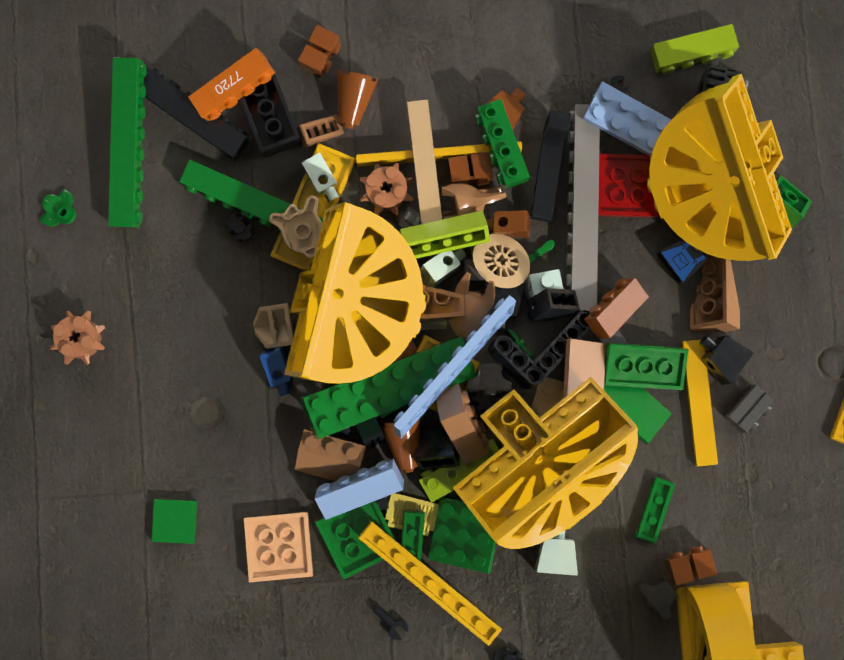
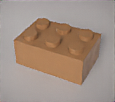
[436,384,489,464]

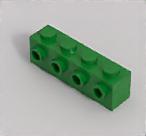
[474,99,530,190]

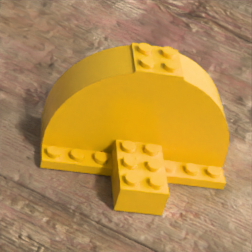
[647,74,792,261]
[284,202,426,383]
[453,377,638,549]
[676,581,804,660]

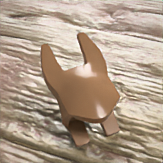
[441,183,506,219]
[449,272,495,338]

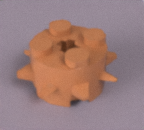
[360,163,413,216]
[50,311,105,365]

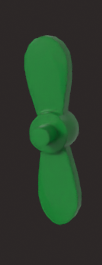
[528,240,555,264]
[505,328,534,360]

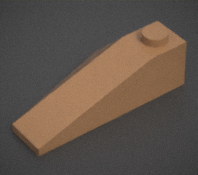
[690,254,740,333]
[419,285,465,322]

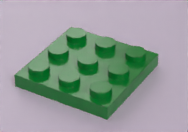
[428,497,496,574]
[315,501,395,580]

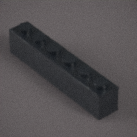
[143,66,249,161]

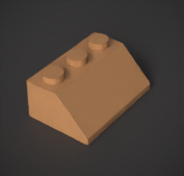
[295,429,366,481]

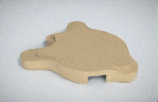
[269,196,322,259]

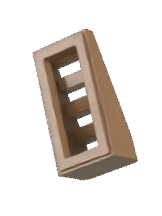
[297,114,344,148]

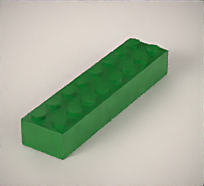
[299,336,476,439]

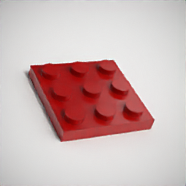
[598,154,659,218]

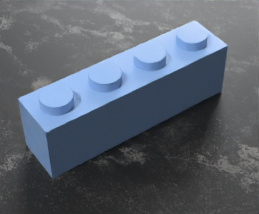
[315,459,404,520]

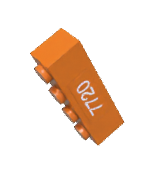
[188,48,275,121]

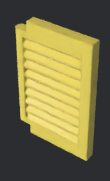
[385,493,439,536]

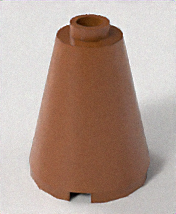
[337,70,378,129]
[380,414,422,473]

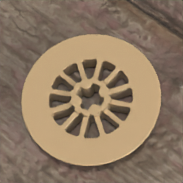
[473,234,530,288]

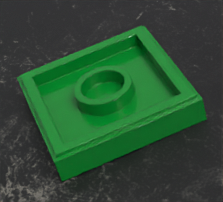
[152,499,198,544]

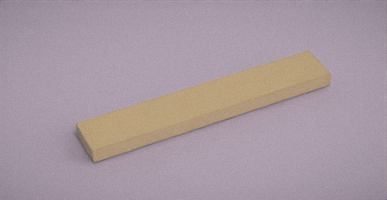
[407,100,442,224]

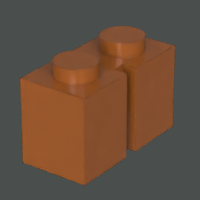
[298,25,341,77]
[448,152,493,185]
[665,545,717,586]

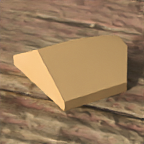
[253,303,294,349]

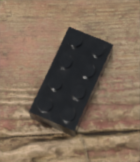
[240,62,302,158]

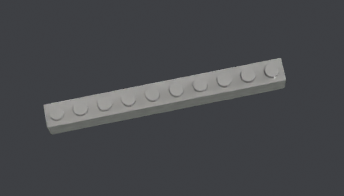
[566,104,600,312]

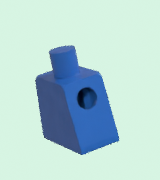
[260,346,292,396]

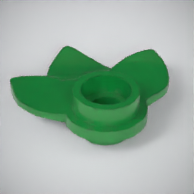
[39,189,76,227]

